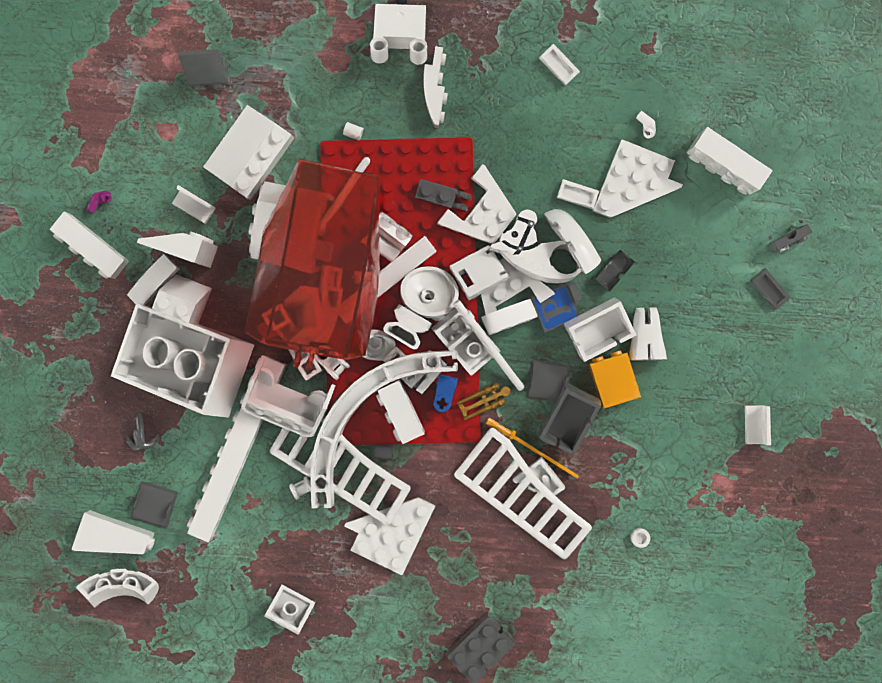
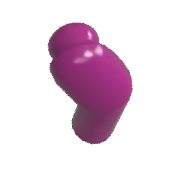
[86,191,112,213]

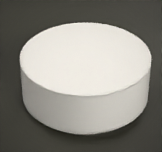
[630,528,650,548]

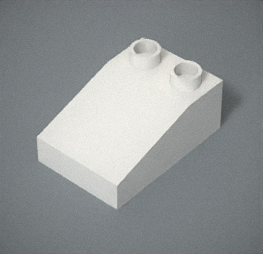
[111,303,254,418]

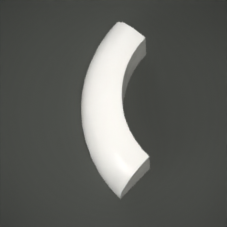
[544,209,601,274]
[76,569,159,608]

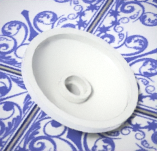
[400,266,459,318]

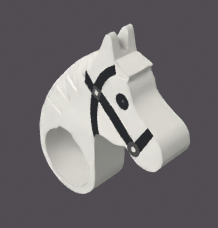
[489,210,581,283]

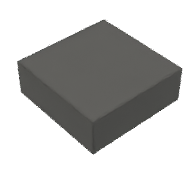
[567,282,582,303]

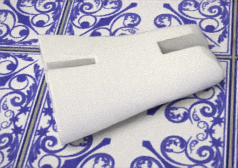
[629,307,667,361]

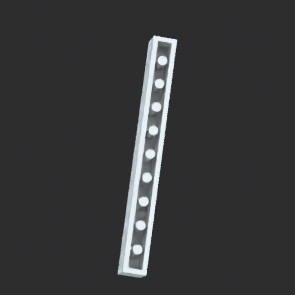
[187,356,287,542]

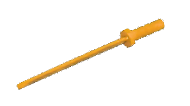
[485,417,579,479]

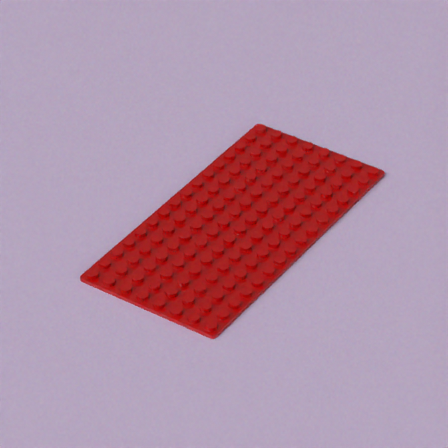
[320,137,481,445]

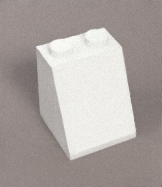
[152,275,212,324]

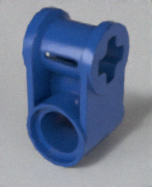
[433,374,458,412]

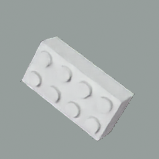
[686,127,773,195]

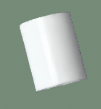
[343,122,364,141]

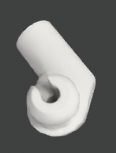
[636,111,656,138]

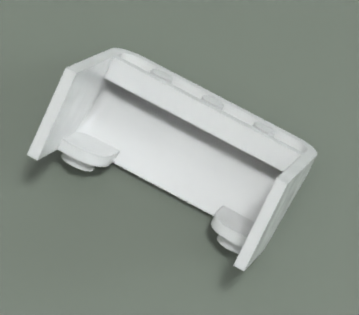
[241,355,336,437]

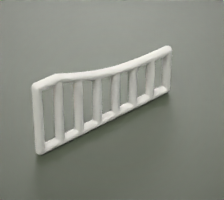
[270,414,411,525]
[454,428,592,559]

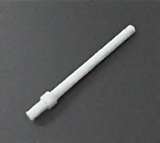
[453,300,525,391]

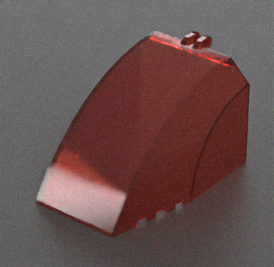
[244,159,380,371]

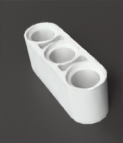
[481,299,538,336]

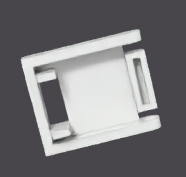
[450,246,509,300]

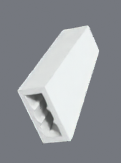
[71,510,155,554]

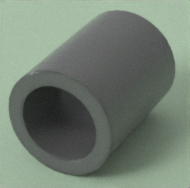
[375,445,393,460]

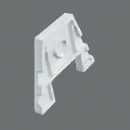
[437,164,516,245]
[481,258,555,315]

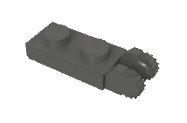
[415,179,472,211]

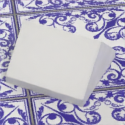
[264,585,315,635]

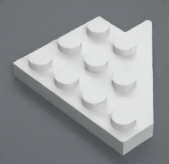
[592,140,683,218]
[344,497,435,575]

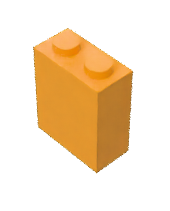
[588,350,641,408]

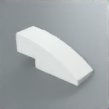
[127,254,180,305]

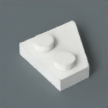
[512,457,565,497]

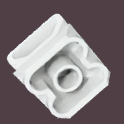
[361,212,412,262]
[383,304,432,349]

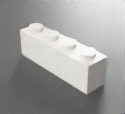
[50,212,129,279]

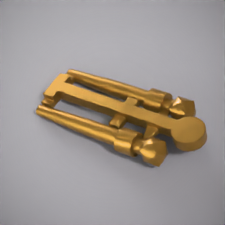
[457,383,510,420]

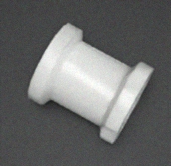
[289,476,311,500]

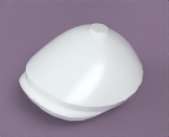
[357,330,395,361]

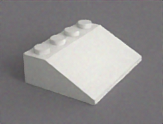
[203,105,294,200]
[137,231,218,268]

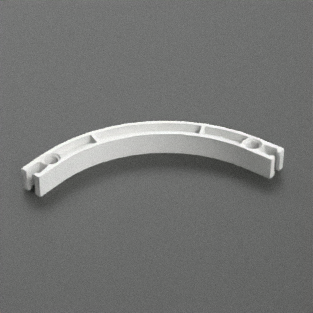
[311,350,458,508]

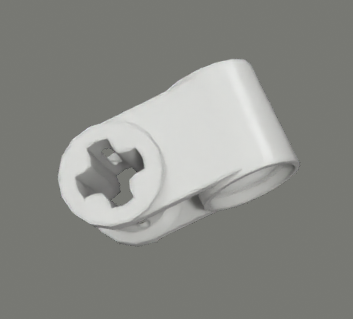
[314,345,350,380]

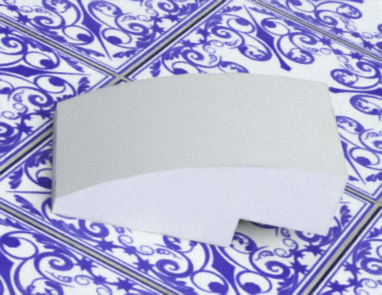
[431,308,500,376]

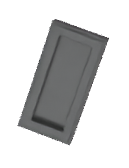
[750,268,791,310]

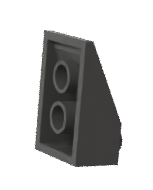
[178,49,230,91]

